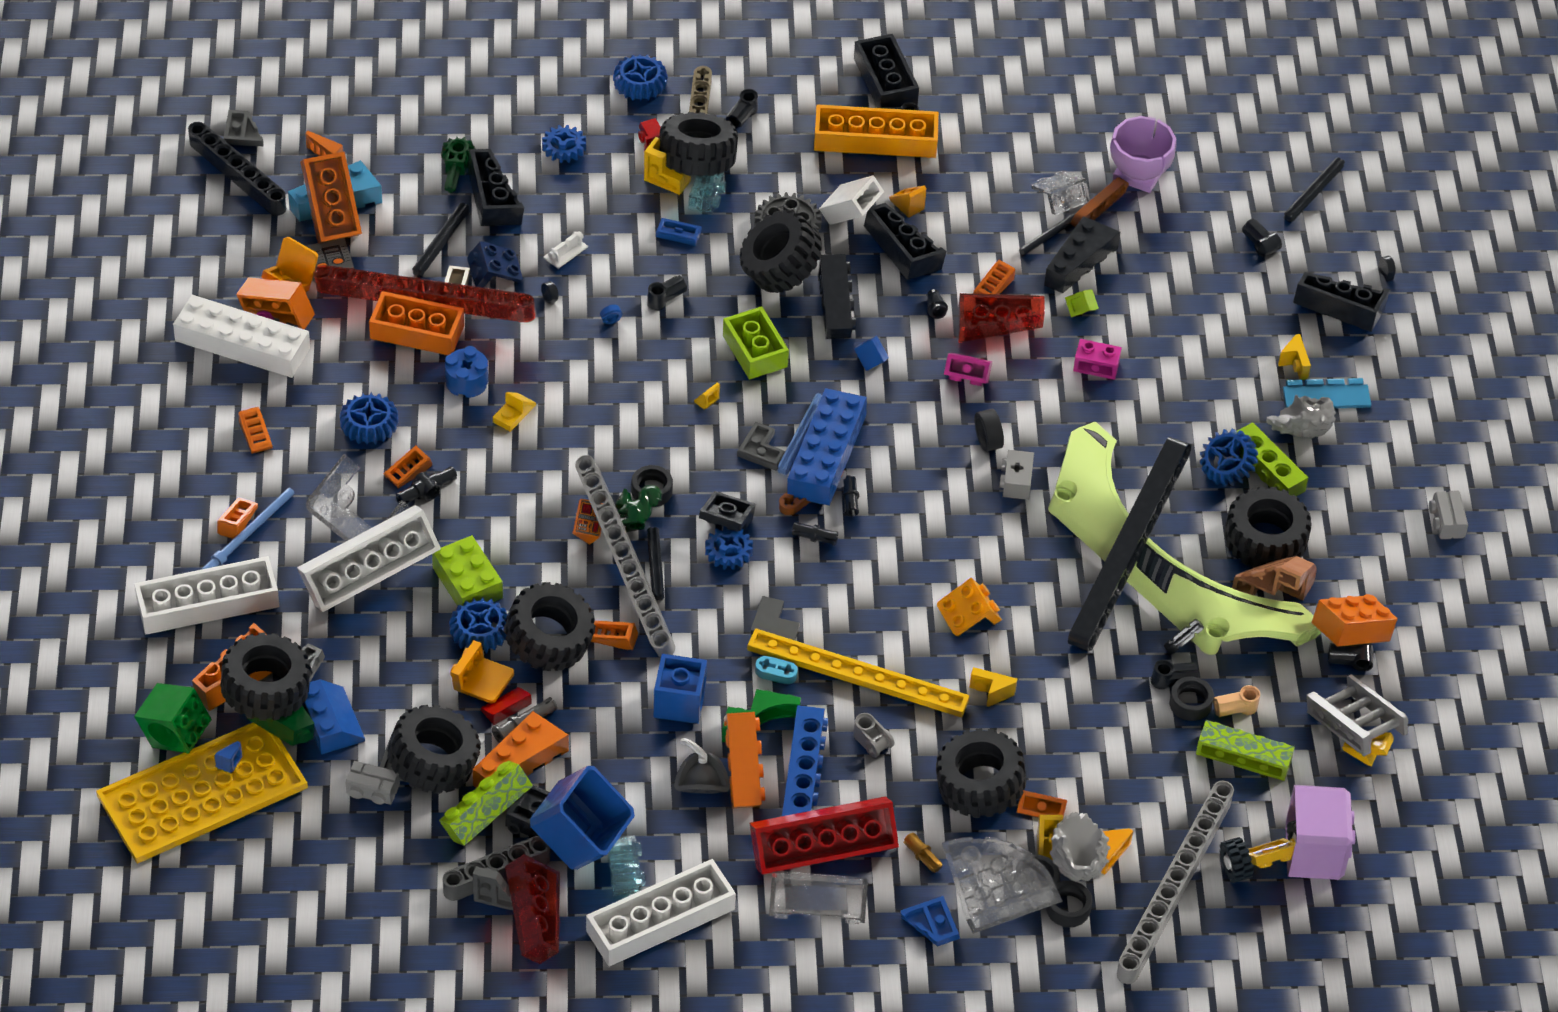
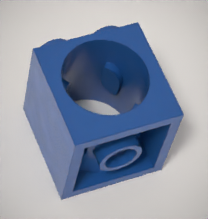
[653,654,707,724]

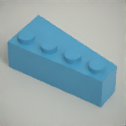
[288,160,382,222]

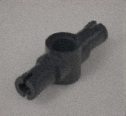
[396,466,457,506]

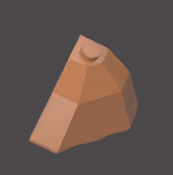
[1232,556,1317,600]

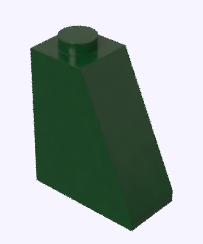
[245,706,315,746]

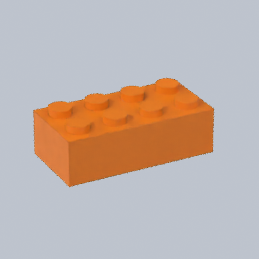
[300,151,362,243]
[369,291,465,355]

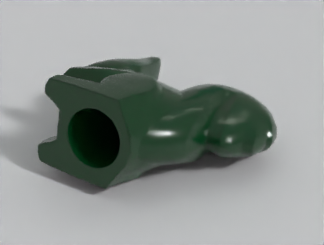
[615,485,662,532]

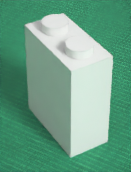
[819,175,884,225]

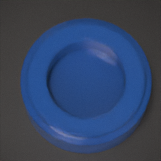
[600,305,622,324]

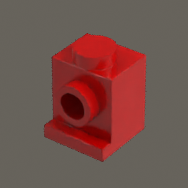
[638,118,661,151]

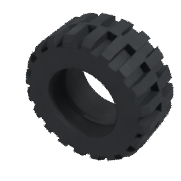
[659,112,738,177]
[740,210,822,293]
[1224,486,1312,568]
[504,582,595,671]
[220,633,311,721]
[387,705,481,794]
[936,728,1026,818]

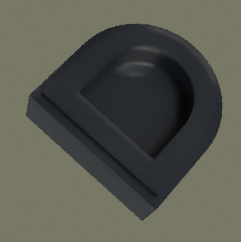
[1378,255,1396,281]

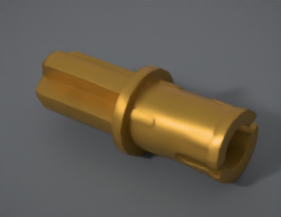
[903,832,942,873]

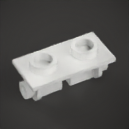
[544,231,588,269]

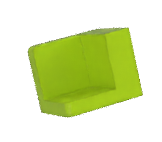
[1065,289,1099,317]

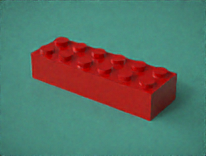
[749,796,899,874]

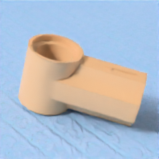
[1213,685,1260,717]

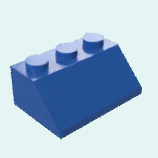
[302,679,365,754]

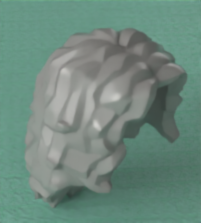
[1266,395,1336,438]
[1050,812,1111,882]

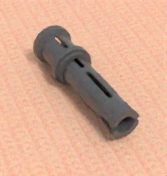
[492,697,557,743]

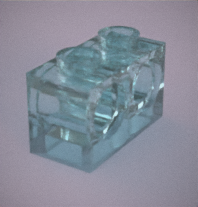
[688,172,726,215]

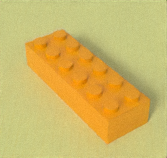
[814,105,939,158]

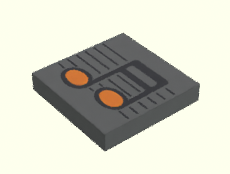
[306,238,354,281]

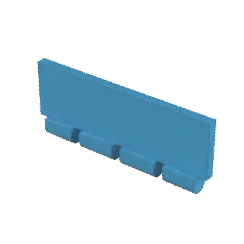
[1283,378,1371,408]

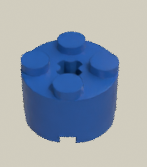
[445,346,489,398]

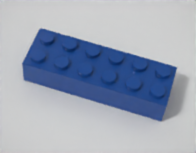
[787,388,867,506]

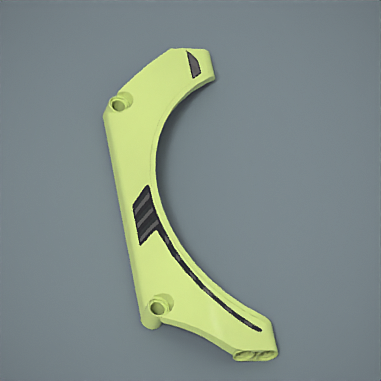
[1048,422,1321,655]

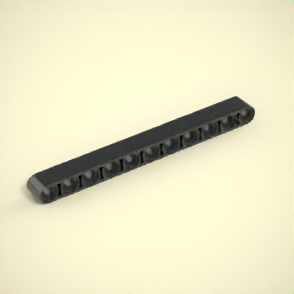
[1068,437,1191,652]

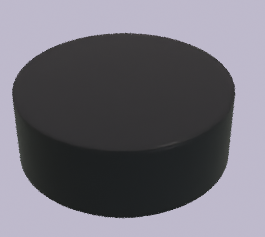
[541,281,559,304]

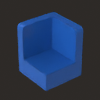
[854,335,889,371]

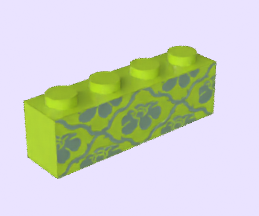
[1196,720,1295,781]
[439,761,533,846]

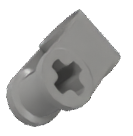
[853,713,895,758]

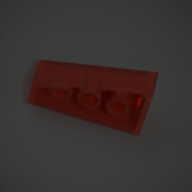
[958,293,1045,343]
[505,854,560,964]

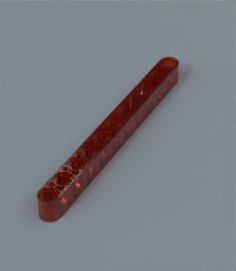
[313,265,536,323]

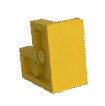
[644,137,691,195]

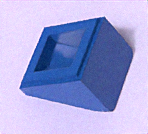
[215,741,242,773]

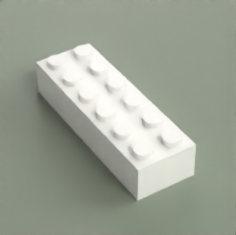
[173,295,310,378]
[297,505,441,612]
[134,556,279,635]
[586,859,736,967]

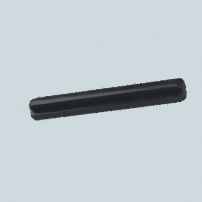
[647,527,664,601]

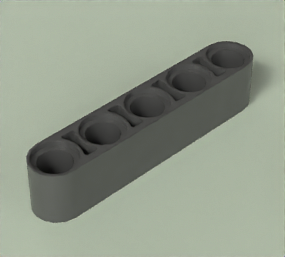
[442,836,551,901]

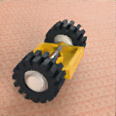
[1219,820,1296,883]

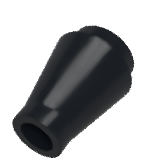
[927,289,948,319]

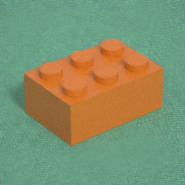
[1311,594,1398,647]

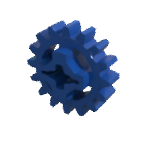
[542,125,586,163]
[705,526,753,570]

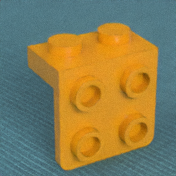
[261,237,318,292]
[937,578,1002,636]
[450,640,514,703]

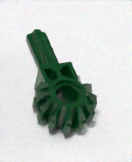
[441,136,476,193]

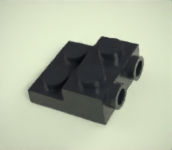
[699,491,756,531]
[505,785,550,838]

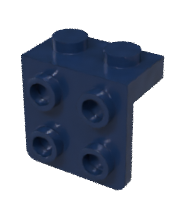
[467,241,523,290]

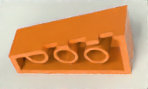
[192,623,273,711]
[472,711,569,788]
[724,712,765,809]

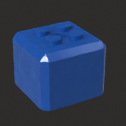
[530,766,635,870]

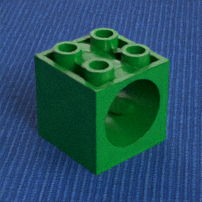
[134,683,212,753]

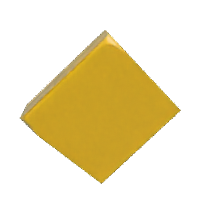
[694,382,720,410]

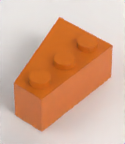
[236,277,315,330]

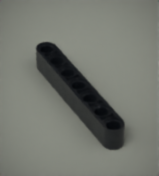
[188,122,287,216]

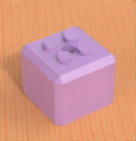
[1285,785,1355,880]

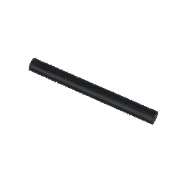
[1019,210,1079,256]

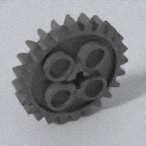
[755,192,822,234]

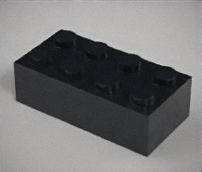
[854,33,919,108]

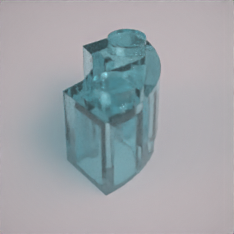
[608,835,646,896]

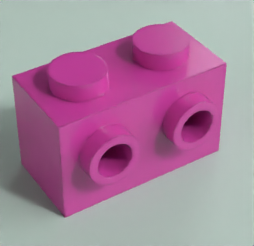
[1073,339,1122,380]
[944,353,992,386]

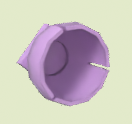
[1110,116,1177,193]

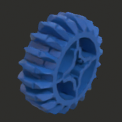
[613,54,668,102]
[340,392,399,445]
[1199,428,1258,487]
[449,597,508,654]

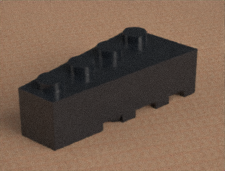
[467,149,524,226]
[864,203,947,280]
[1044,216,1121,293]
[818,254,856,339]
[1293,272,1390,332]

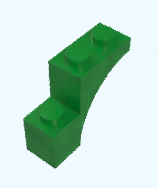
[722,689,801,742]

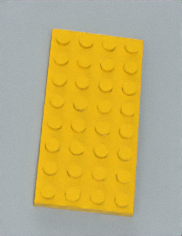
[96,723,308,864]

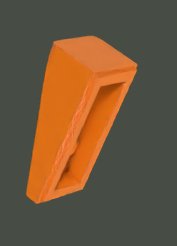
[305,130,343,156]
[973,260,1015,303]
[238,407,273,454]
[383,445,433,489]
[217,498,258,539]
[591,620,638,650]

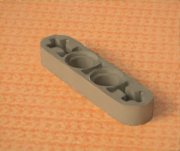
[689,66,712,114]

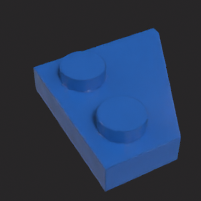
[900,896,960,947]

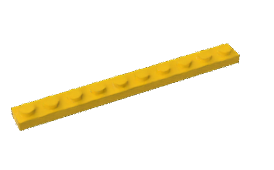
[747,628,970,718]

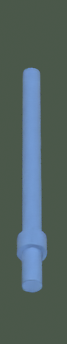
[201,488,295,570]

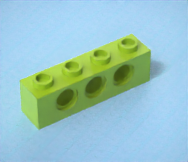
[1237,422,1308,496]

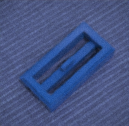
[656,218,702,246]

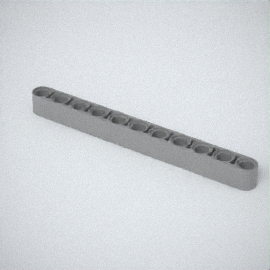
[575,455,675,657]
[1117,781,1234,984]

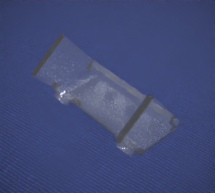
[306,454,410,541]
[769,871,868,924]

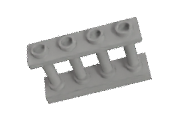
[1307,674,1408,756]

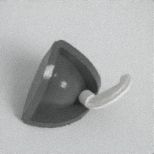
[674,738,730,794]

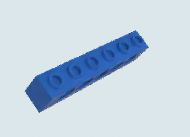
[782,705,828,816]

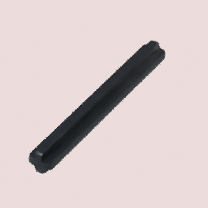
[1283,157,1345,222]
[412,202,470,277]

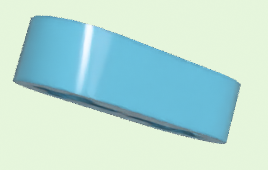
[755,656,798,684]

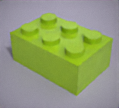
[723,306,789,380]
[432,535,503,606]

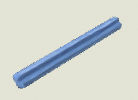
[777,393,822,475]

